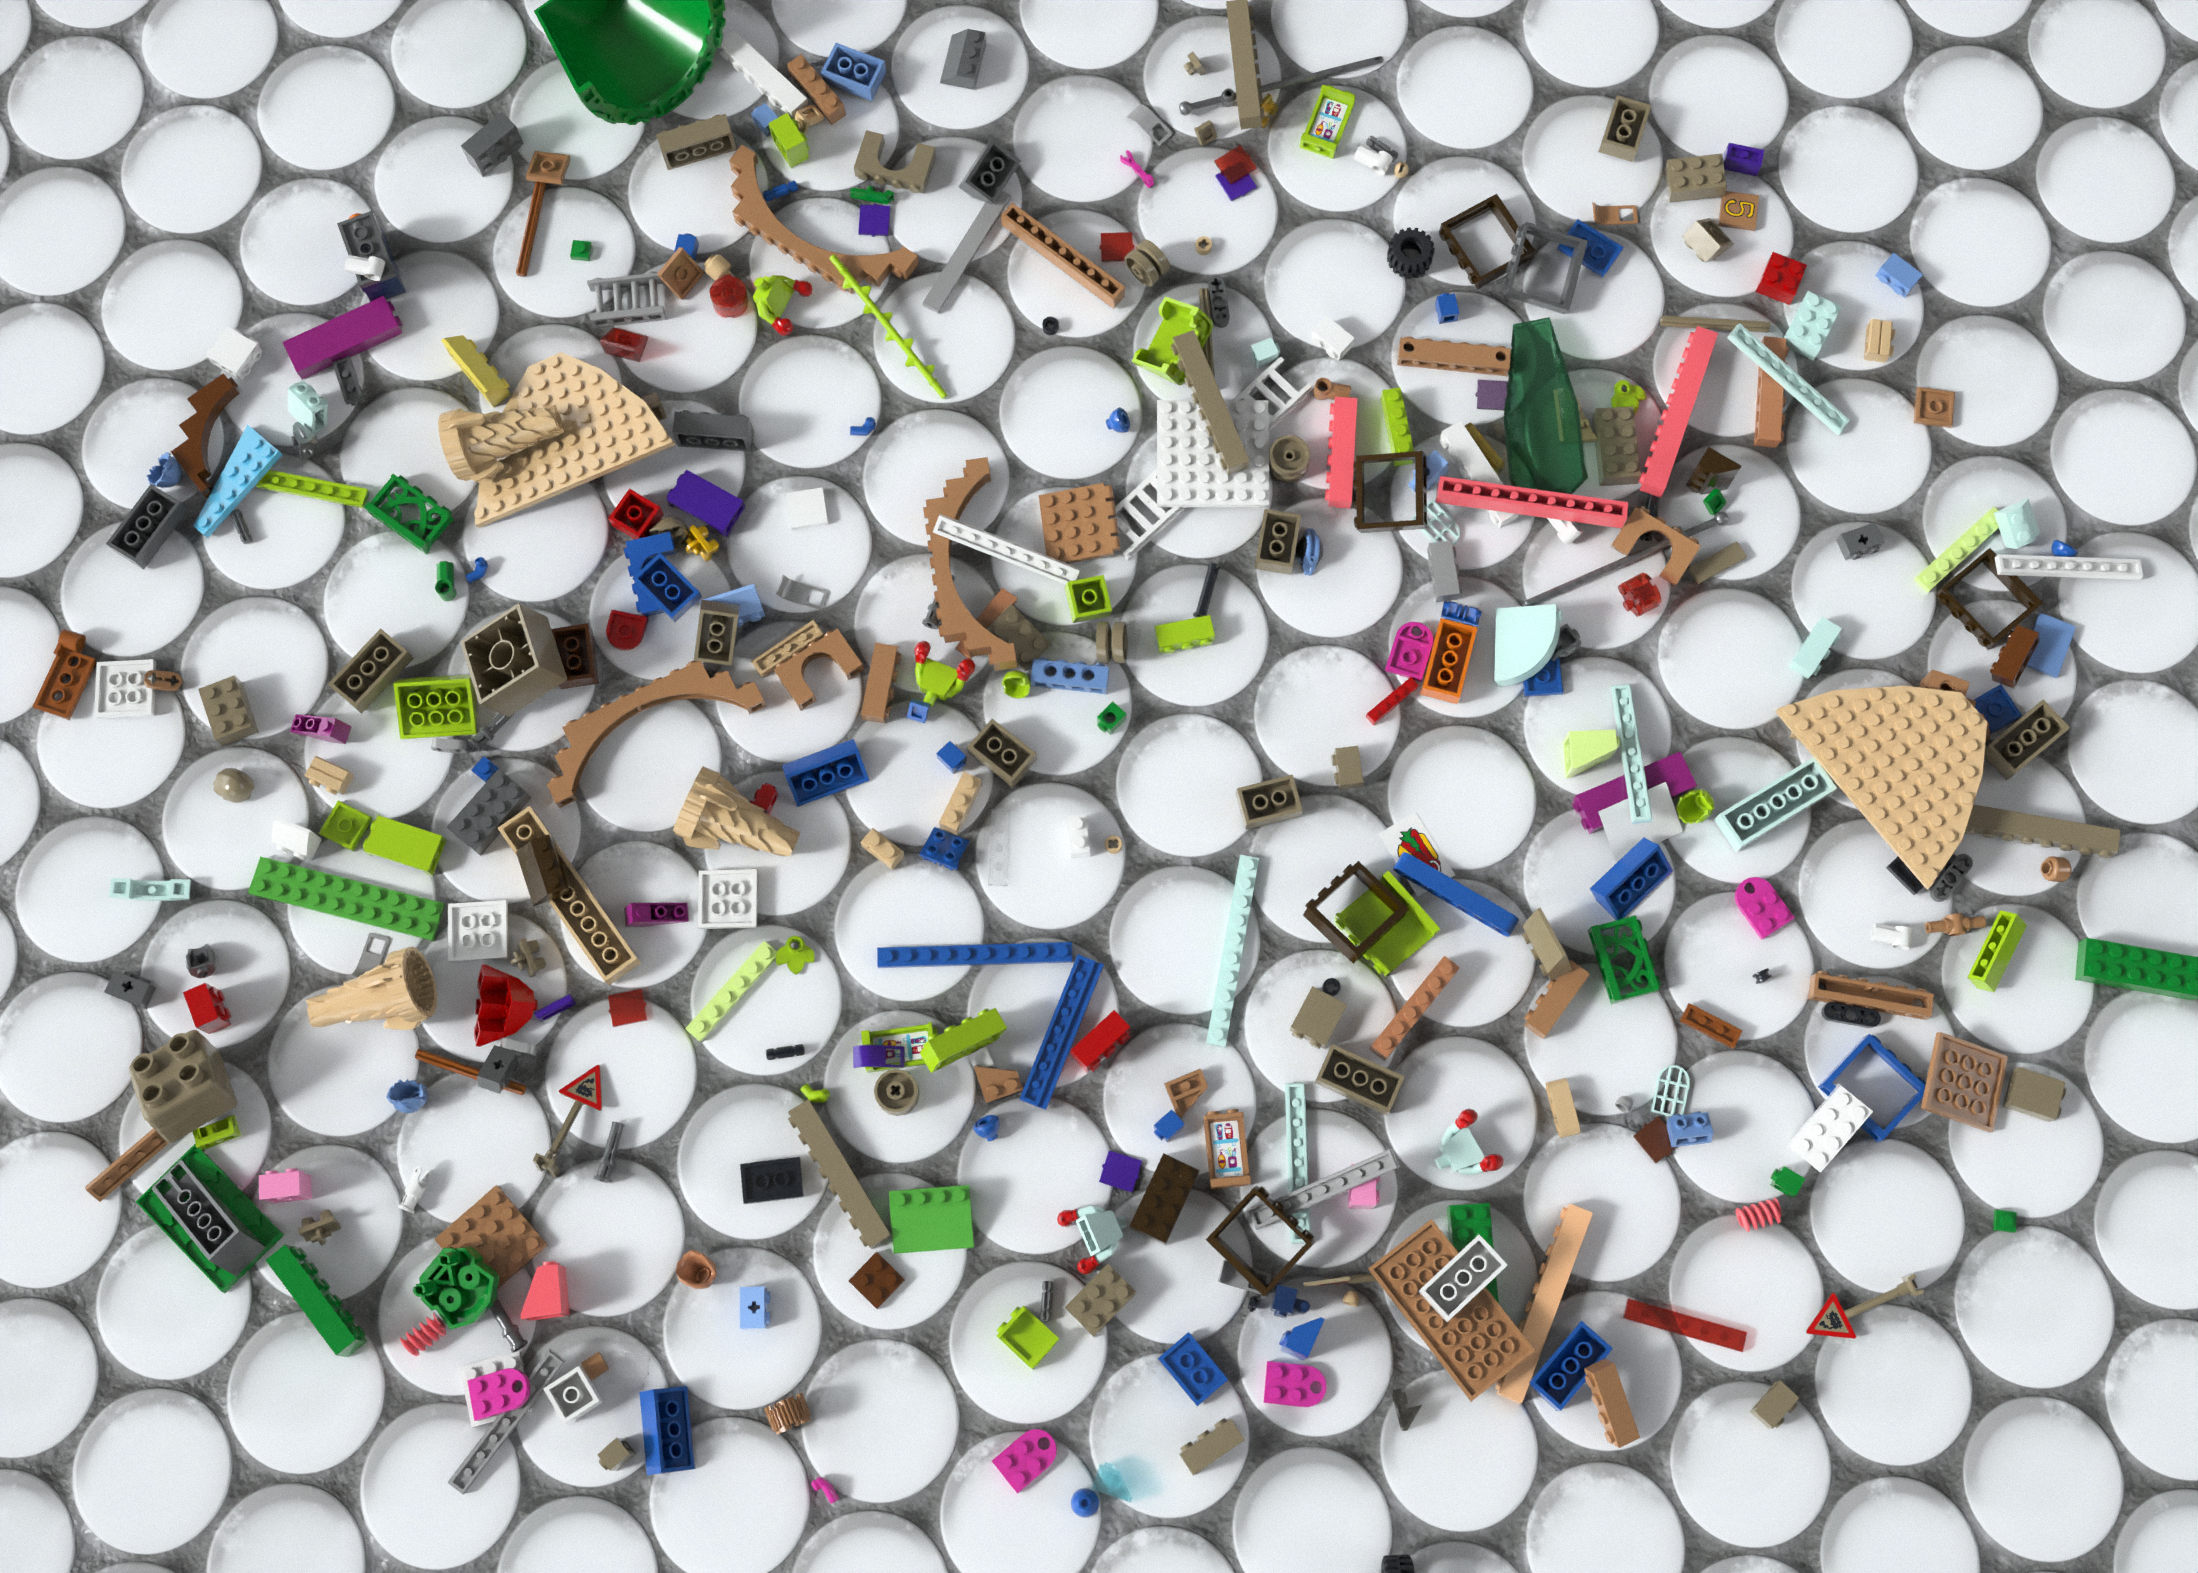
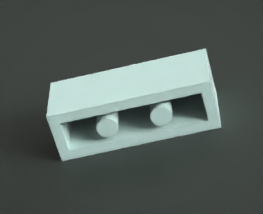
[1788,616,1842,679]

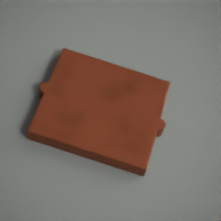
[1633,1116,1676,1164]

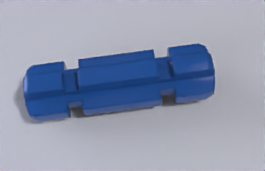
[763,180,798,202]

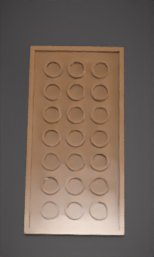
[1368,1219,1535,1402]

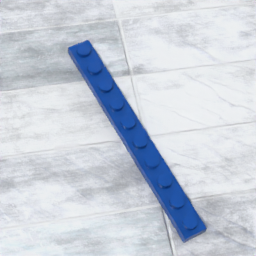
[877,942,1072,968]

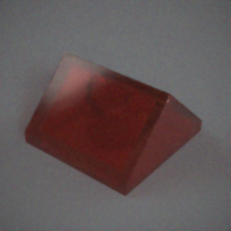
[600,327,648,363]

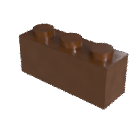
[1990,625,2040,688]

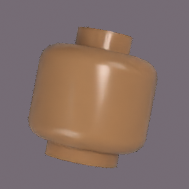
[2040,856,2072,882]

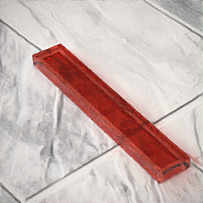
[1623,1298,1747,1352]

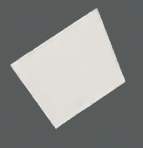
[1599,782,1683,861]

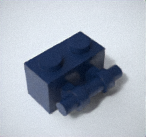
[1270,1284,1310,1318]

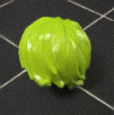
[1676,789,1715,824]

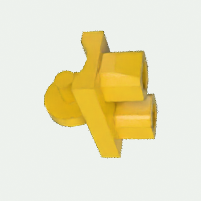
[685,525,719,562]

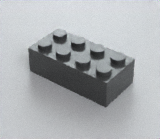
[672,410,754,452]
[106,484,188,570]
[447,769,531,856]

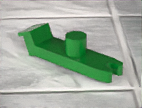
[849,186,894,205]

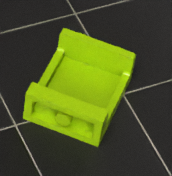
[996,1305,1060,1370]

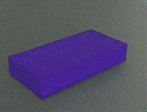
[534,994,576,1022]

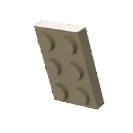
[987,604,1051,671]

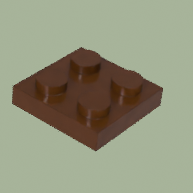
[849,1251,905,1310]

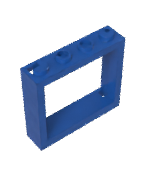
[1818,1034,1926,1143]

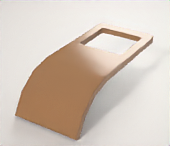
[1592,202,1638,225]

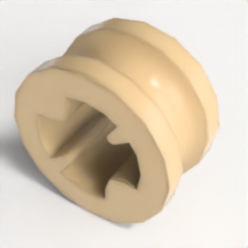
[1195,236,1212,255]
[1105,835,1122,854]

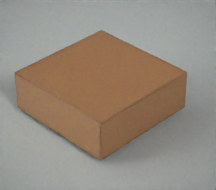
[581,1352,610,1381]

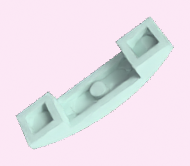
[109,878,191,901]

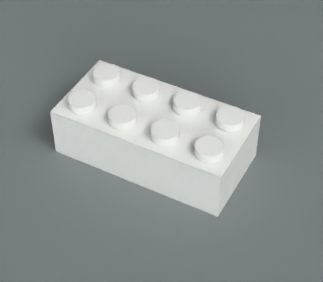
[1787,1084,1873,1173]
[1419,1235,1508,1322]

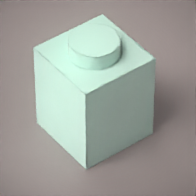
[1251,337,1280,368]

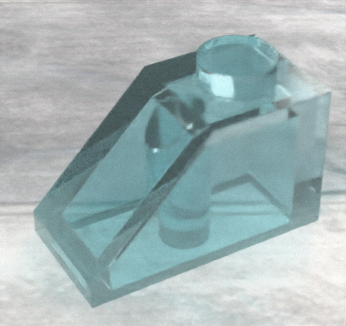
[1092,1462,1132,1503]

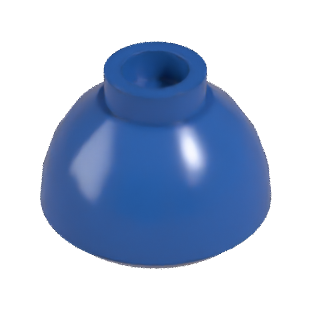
[1106,407,1130,433]
[2051,540,2078,557]
[973,1115,1000,1141]
[1071,1488,1099,1518]

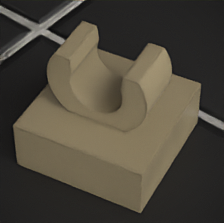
[1184,52,1206,76]
[1194,120,1217,146]

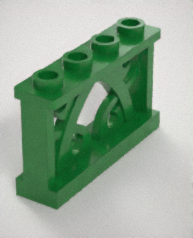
[364,474,454,554]
[1587,915,1661,1005]

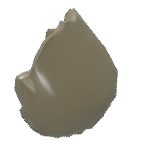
[649,516,688,549]
[213,768,254,803]

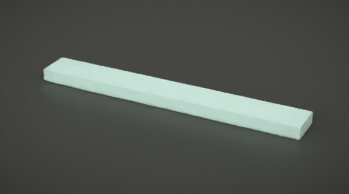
[1727,323,1850,435]
[1611,684,1653,824]
[1285,1083,1311,1244]

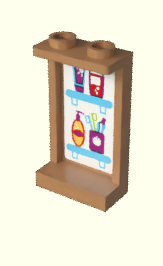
[1203,1109,1251,1189]

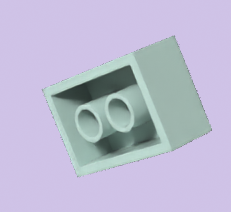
[1784,291,1842,361]

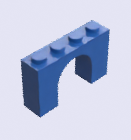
[624,532,676,617]

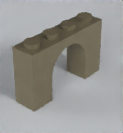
[854,130,936,193]

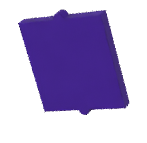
[1215,162,1257,201]
[858,204,890,237]
[1099,1151,1142,1193]

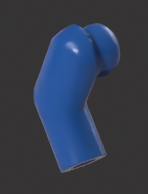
[850,417,876,436]
[465,557,488,583]

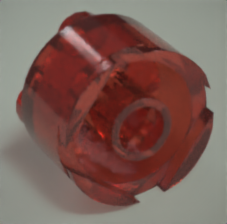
[709,274,748,318]
[1618,572,1661,617]

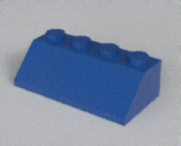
[782,739,869,807]
[1590,837,1673,920]
[1279,1317,1325,1361]
[1529,1321,1613,1411]
[639,1386,695,1476]

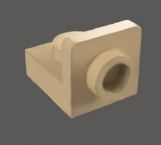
[794,104,824,134]

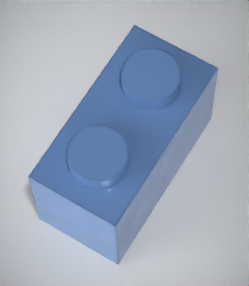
[1875,253,1923,298]

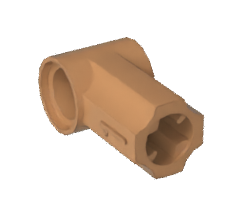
[1313,378,1351,400]

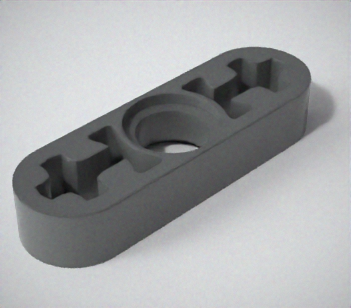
[1208,276,1230,328]
[1930,854,1973,902]

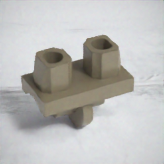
[510,938,546,977]
[298,1210,341,1245]

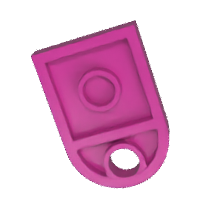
[1385,622,1433,682]
[1735,877,1795,940]
[1263,1361,1326,1407]
[467,1368,530,1421]
[992,1429,1057,1494]

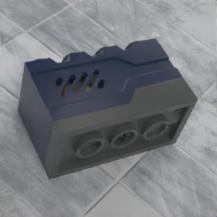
[337,211,406,302]

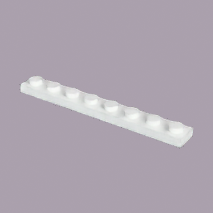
[933,514,1080,584]
[1995,554,2143,580]

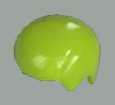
[1002,670,1031,699]

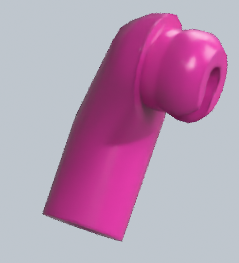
[812,1477,839,1503]

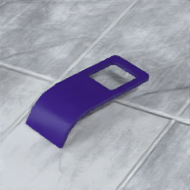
[853,1045,905,1068]

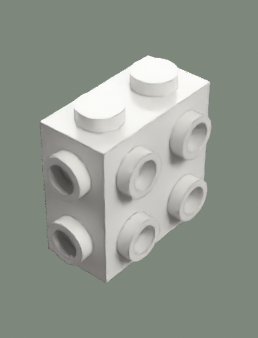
[206,327,263,380]

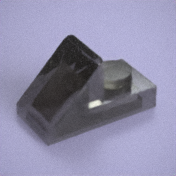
[1391,1388,1422,1431]

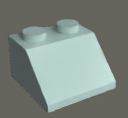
[1994,498,2040,549]

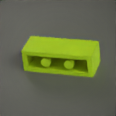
[1154,615,1215,654]

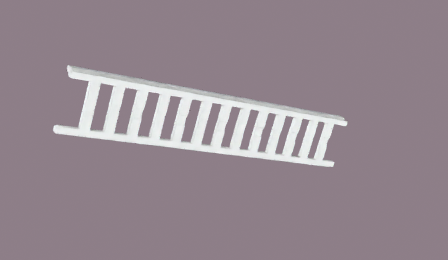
[1110,357,1313,560]

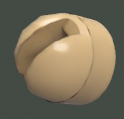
[1394,162,1409,178]
[1342,1291,1359,1307]

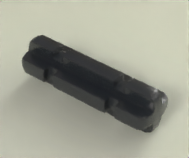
[766,1044,805,1060]

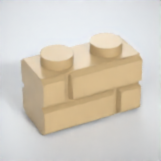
[1864,319,1895,363]
[305,756,354,796]
[861,828,904,870]

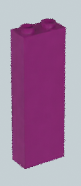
[283,296,403,380]
[1572,752,1697,834]

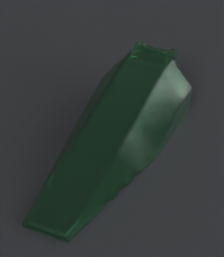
[1504,317,1588,494]

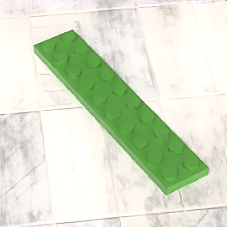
[248,856,445,941]

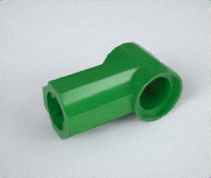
[435,561,457,601]

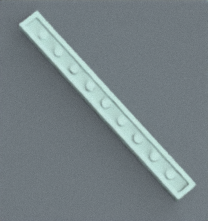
[1206,855,1259,1048]

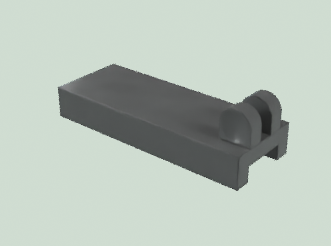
[332,356,365,406]

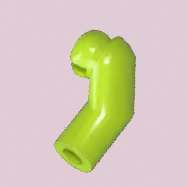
[800,1083,830,1103]

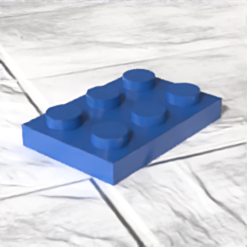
[1557,219,1624,278]
[1158,1332,1228,1406]

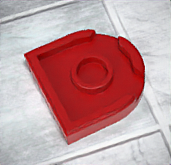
[606,609,649,651]

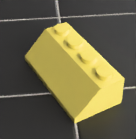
[441,335,511,408]

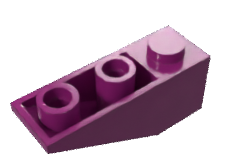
[290,714,352,744]
[624,903,689,927]

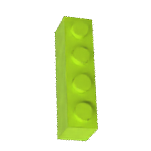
[1380,387,1414,467]
[1967,910,2027,992]

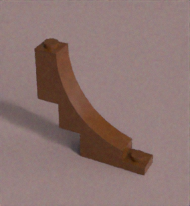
[170,373,240,499]

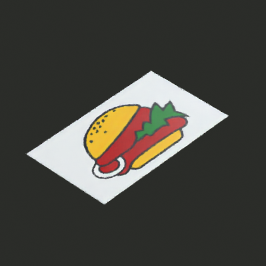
[1378,812,1455,897]

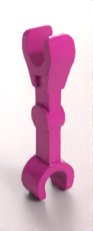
[1120,150,1154,188]

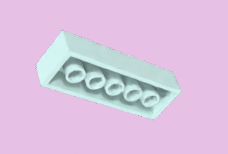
[1714,757,1837,852]

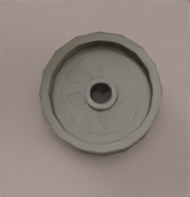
[1124,239,1171,287]
[1269,435,1310,483]
[1096,622,1128,664]
[874,1069,920,1116]

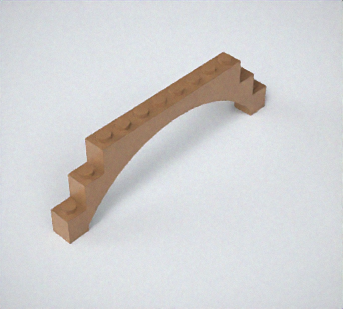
[729,145,919,294]
[923,457,1018,671]
[547,661,766,808]

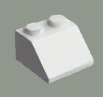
[271,816,322,860]

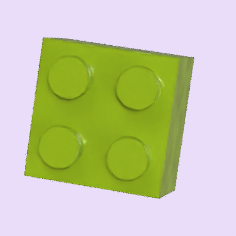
[768,113,810,168]
[1065,575,1112,623]

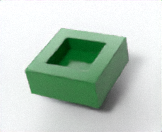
[570,240,592,261]
[1703,488,1727,516]
[1993,1210,2017,1233]

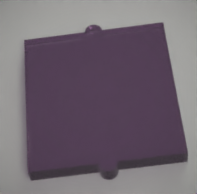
[1475,380,1512,411]

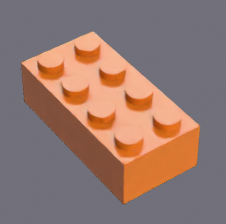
[1420,618,1478,704]

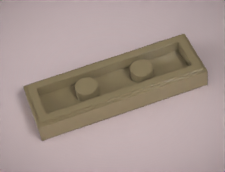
[1688,541,1747,585]

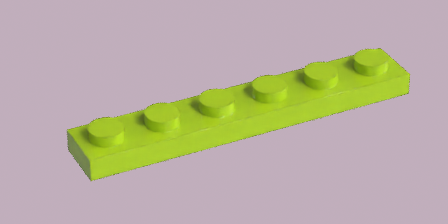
[255,470,369,508]

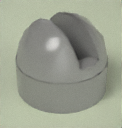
[1615,1096,1633,1113]

